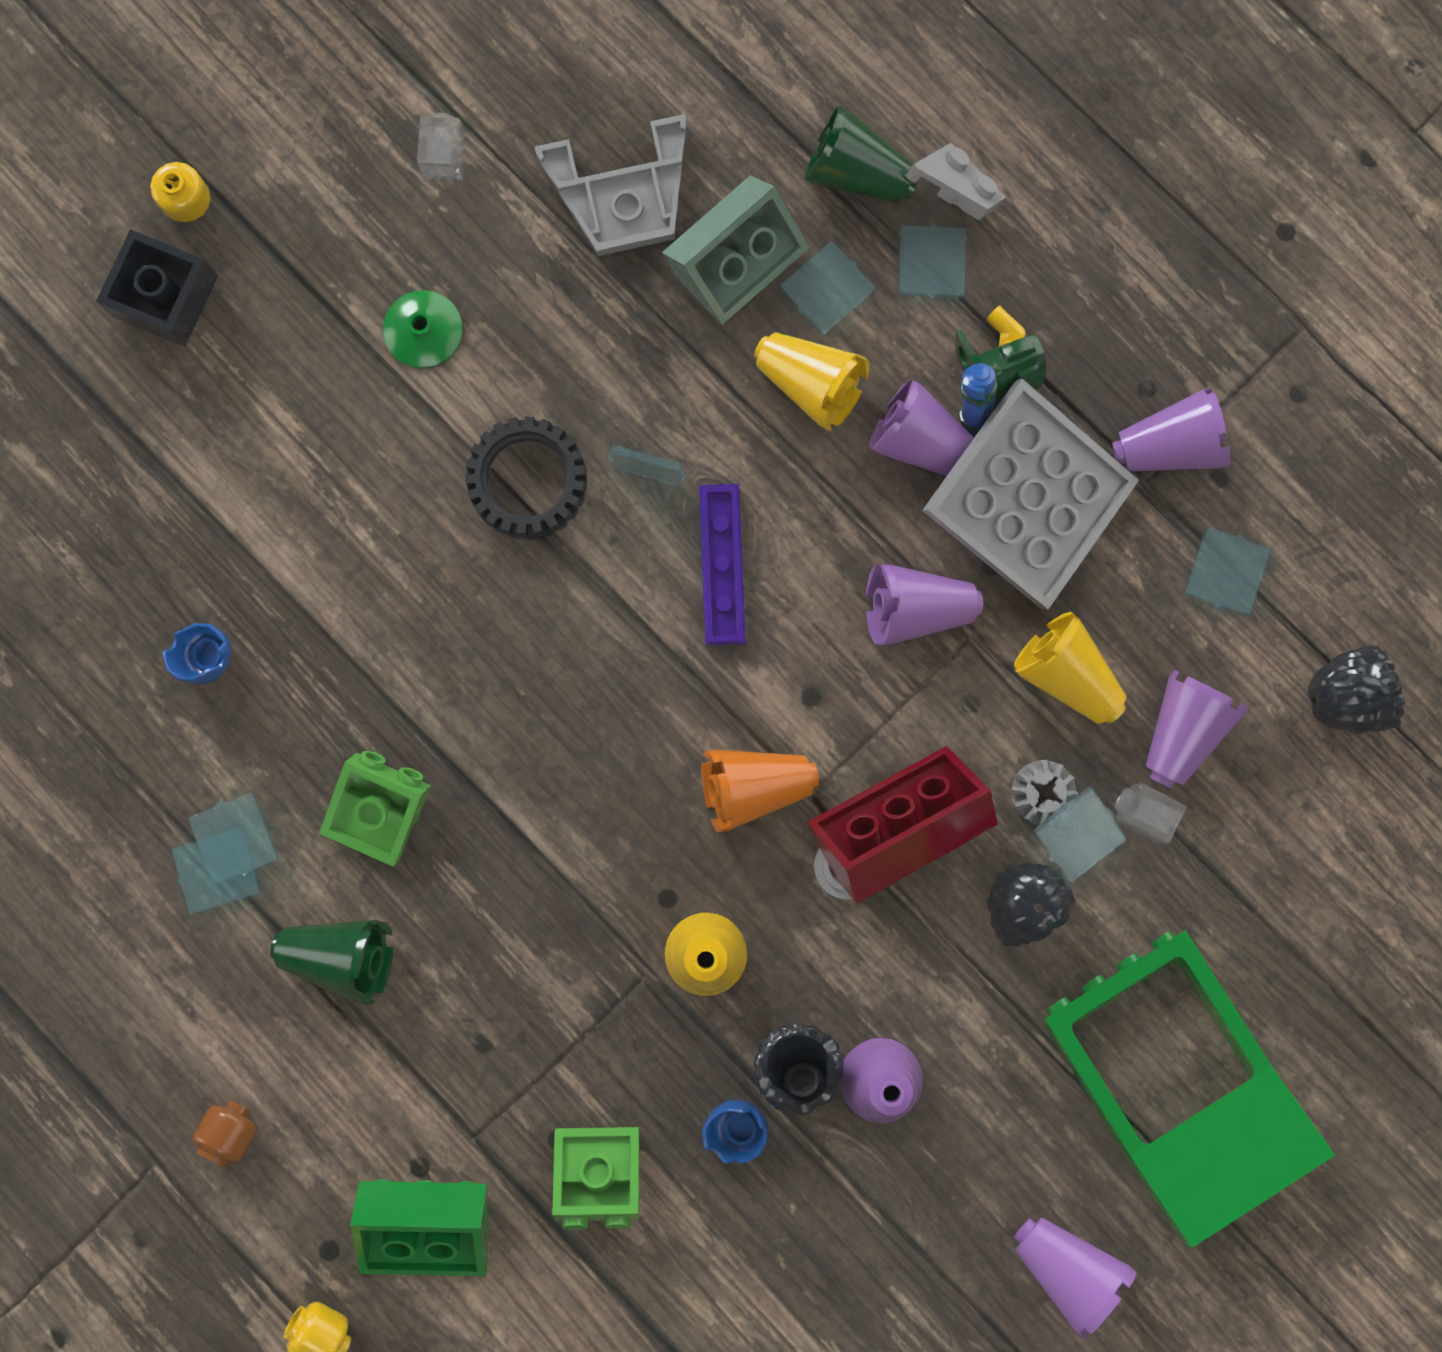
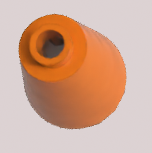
[701,749,819,832]

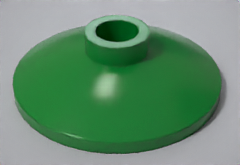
[383,290,463,369]

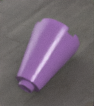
[869,380,974,476]
[1112,387,1231,471]
[866,564,983,646]
[1146,669,1249,788]
[840,1038,923,1123]
[1014,1217,1137,1340]

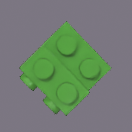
[319,751,431,867]
[552,1127,640,1230]

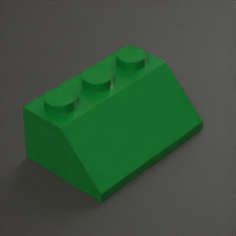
[350,1179,489,1277]

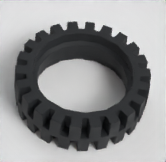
[465,416,587,540]

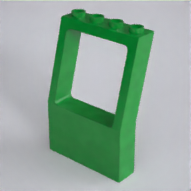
[1043,930,1336,1249]

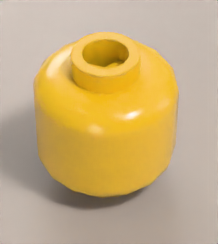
[150,162,210,223]
[283,1301,351,1352]

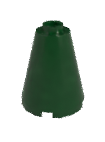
[804,105,919,203]
[270,920,394,1005]

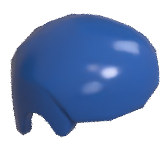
[163,623,232,685]
[702,1099,769,1164]

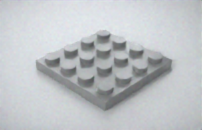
[922,379,1139,609]

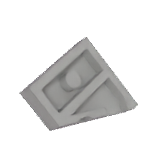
[905,143,1006,220]

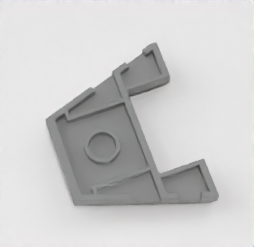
[534,114,686,256]

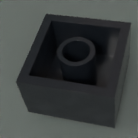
[96,229,218,347]

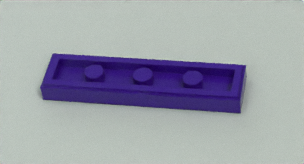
[699,484,746,646]

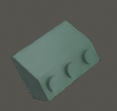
[662,175,810,325]

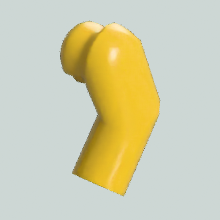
[986,305,1026,347]

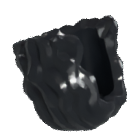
[1307,645,1405,734]
[987,863,1075,947]
[753,1022,845,1115]

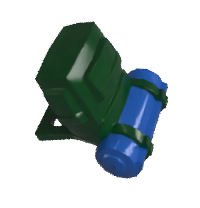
[955,330,1046,437]

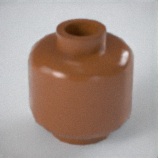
[192,1100,257,1168]

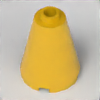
[754,332,870,431]
[1014,612,1127,724]
[665,912,747,996]

